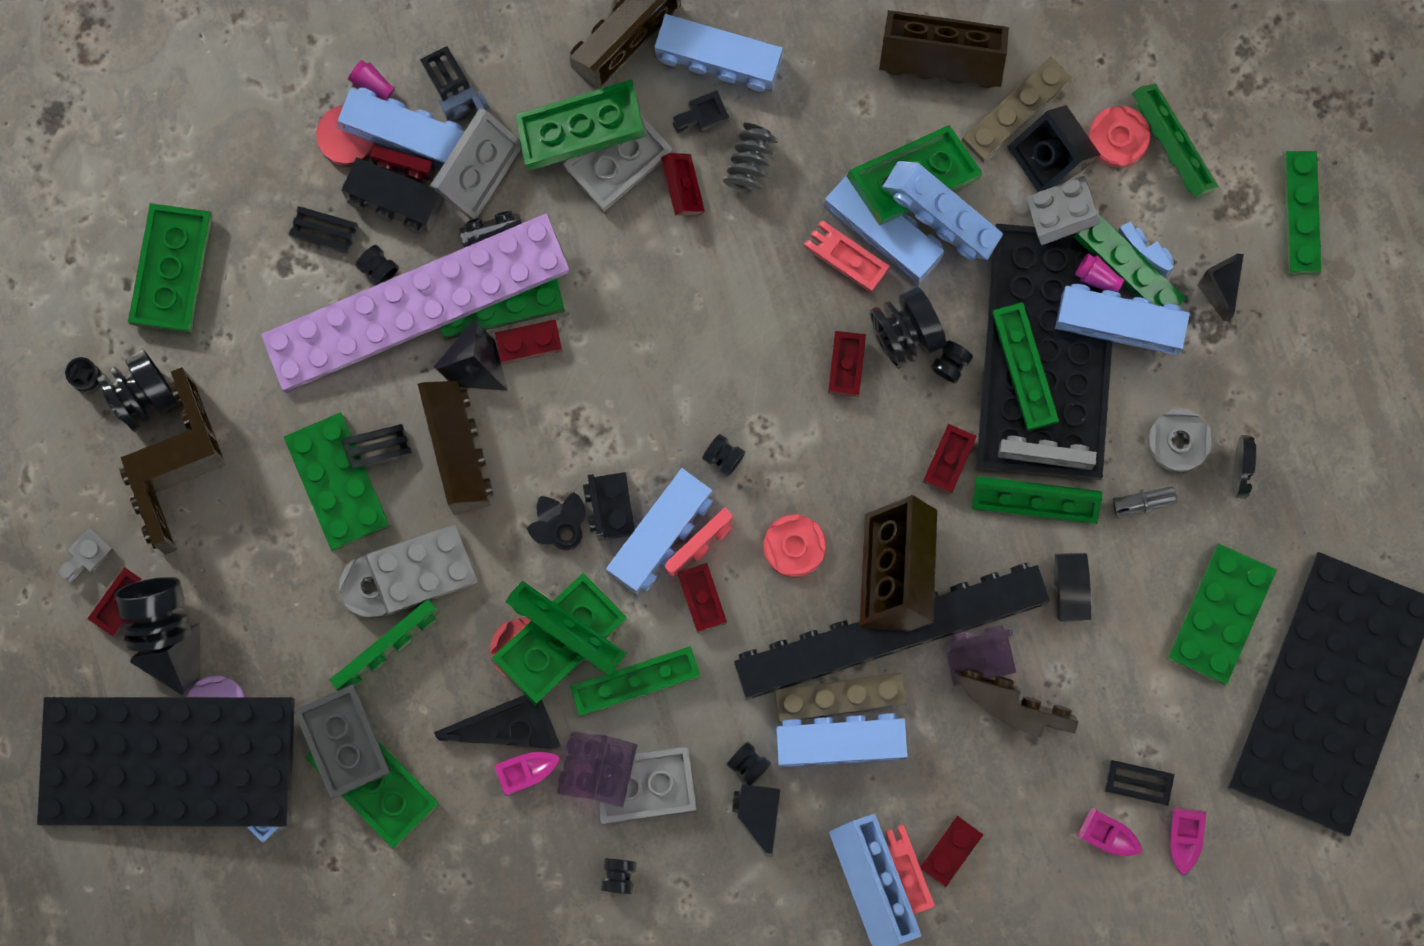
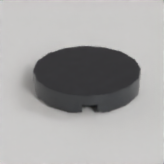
[1232,435,1256,499]

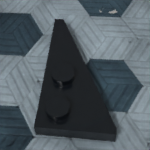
[434,695,561,749]

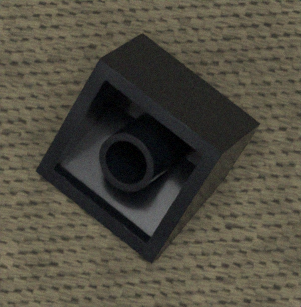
[1007,105,1101,192]
[732,784,780,857]

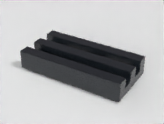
[420,46,470,101]
[289,206,358,254]
[341,424,412,471]
[1104,760,1175,806]

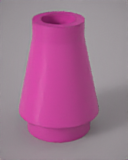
[348,60,395,101]
[1075,254,1124,292]

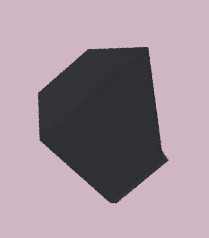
[1197,253,1244,321]
[434,320,508,391]
[130,623,200,696]

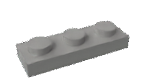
[998,436,1097,470]

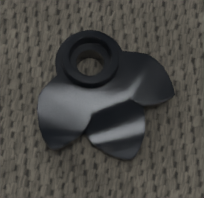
[526,492,586,551]

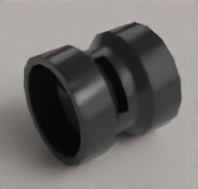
[355,245,399,286]
[930,340,973,384]
[65,357,102,394]
[702,434,746,477]
[726,741,771,785]
[601,858,636,894]

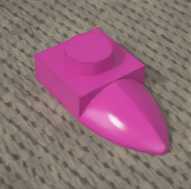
[494,752,560,796]
[1170,807,1206,875]
[1077,808,1142,856]

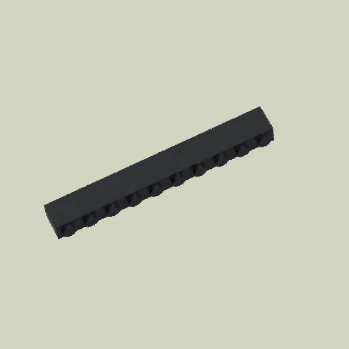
[734,562,1050,701]

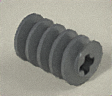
[723,122,778,192]

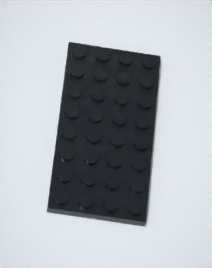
[976,223,1112,480]
[1227,552,1424,837]
[37,697,295,827]

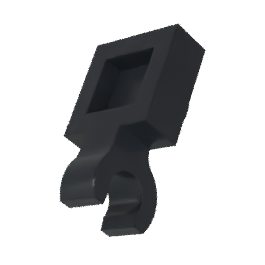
[672,90,729,134]

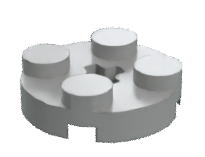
[1148,409,1213,473]
[339,555,387,619]

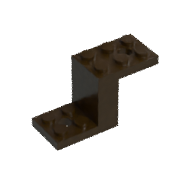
[119,367,226,555]

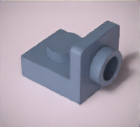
[439,85,490,120]

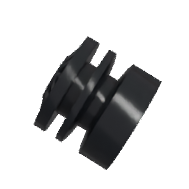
[869,287,947,369]
[97,348,179,432]
[114,577,192,651]

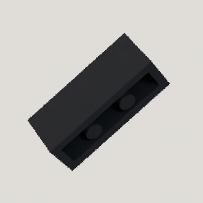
[341,157,444,233]

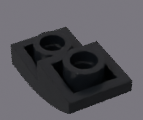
[1054,552,1091,622]

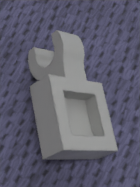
[57,528,114,583]

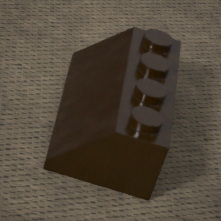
[569,0,681,90]
[879,10,1009,88]
[418,381,494,515]
[859,495,937,631]

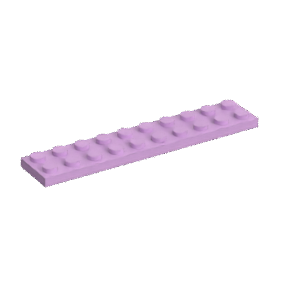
[261,213,571,393]

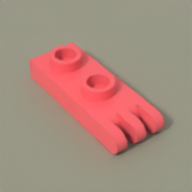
[803,220,890,294]
[665,507,734,577]
[885,824,935,914]

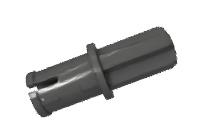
[1113,486,1177,518]

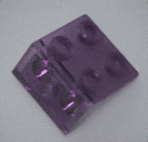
[945,625,1016,687]
[557,732,638,807]

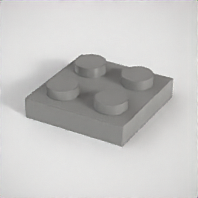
[1026,175,1101,245]

